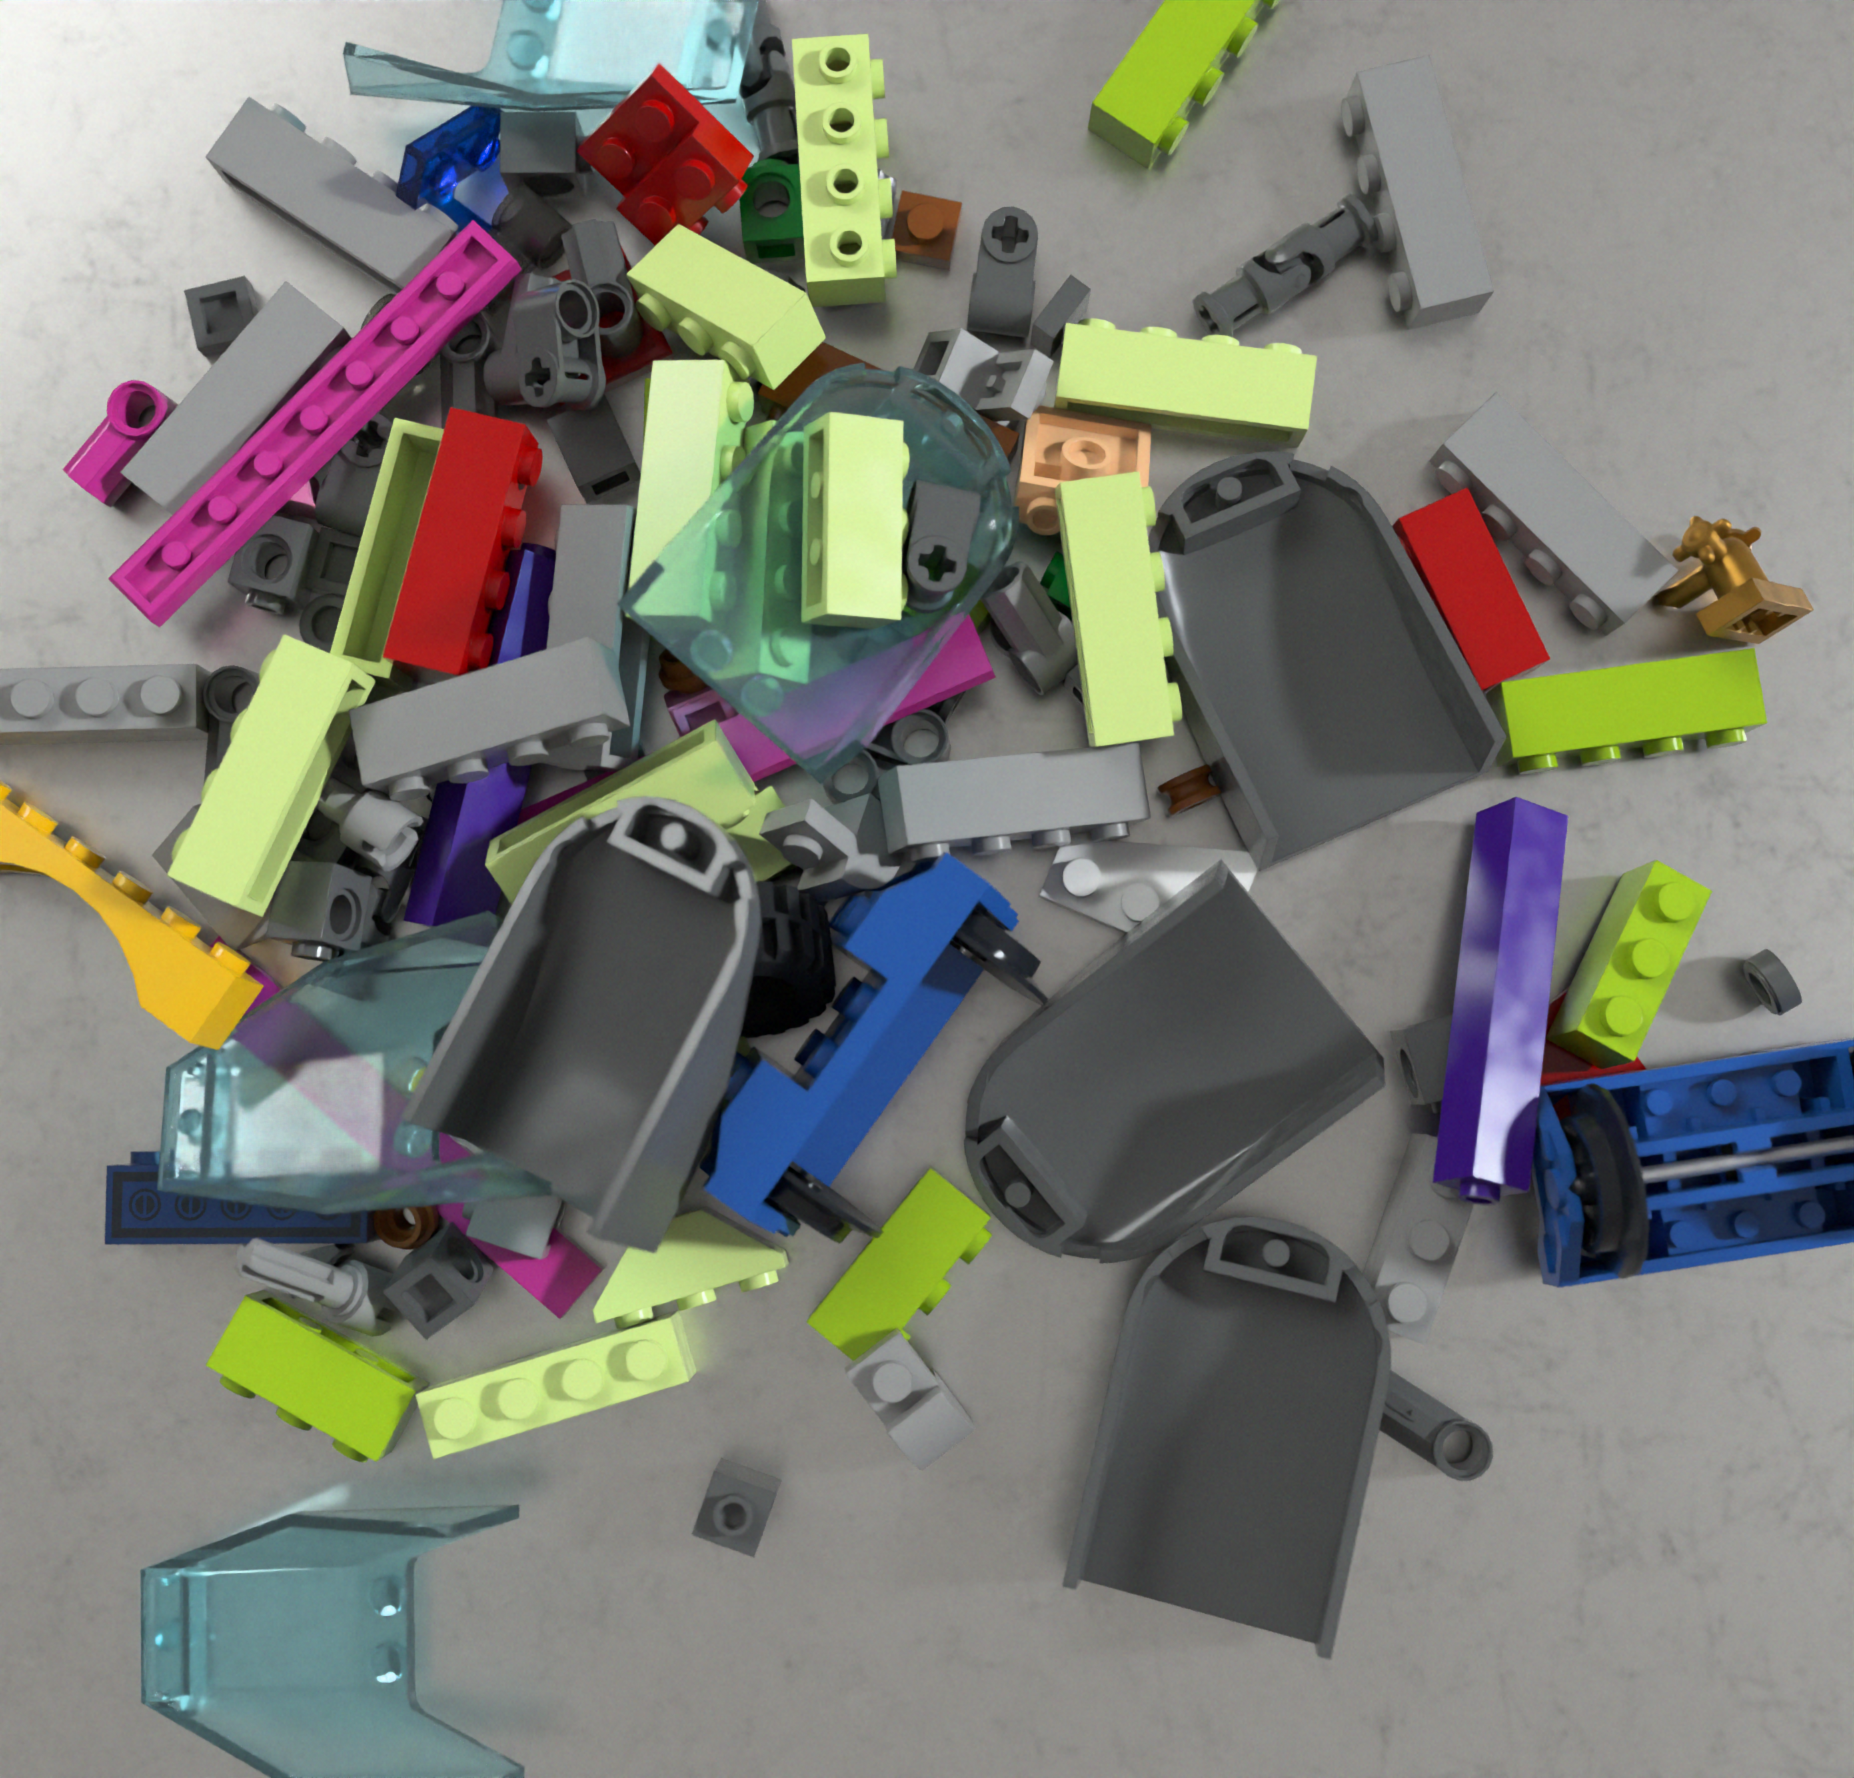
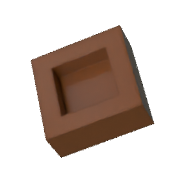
[891,190,962,270]

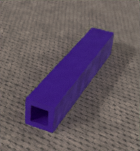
[403,543,556,940]
[1433,797,1569,1206]

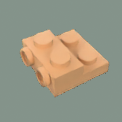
[1012,405,1152,535]

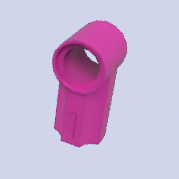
[62,380,178,507]

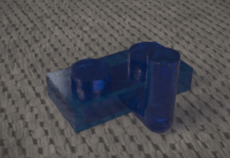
[396,98,504,238]

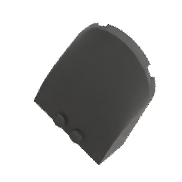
[1148,451,1507,871]
[400,796,761,1253]
[964,859,1385,1264]
[1062,1217,1391,1660]

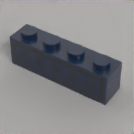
[105,1150,384,1245]

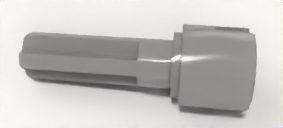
[315,775,424,871]
[235,1238,399,1337]

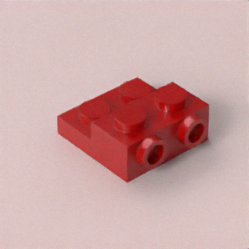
[576,63,754,246]

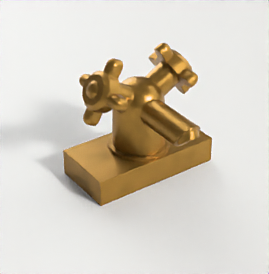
[1655,516,1814,644]

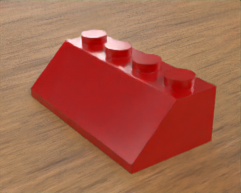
[382,407,543,685]

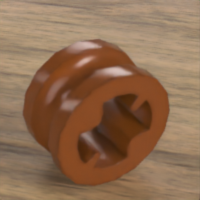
[1157,764,1222,817]

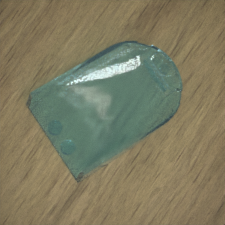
[617,363,1019,784]

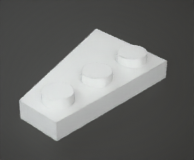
[1039,838,1258,934]

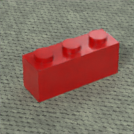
[1392,487,1550,694]

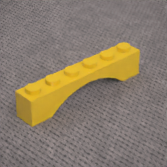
[0,780,264,1050]

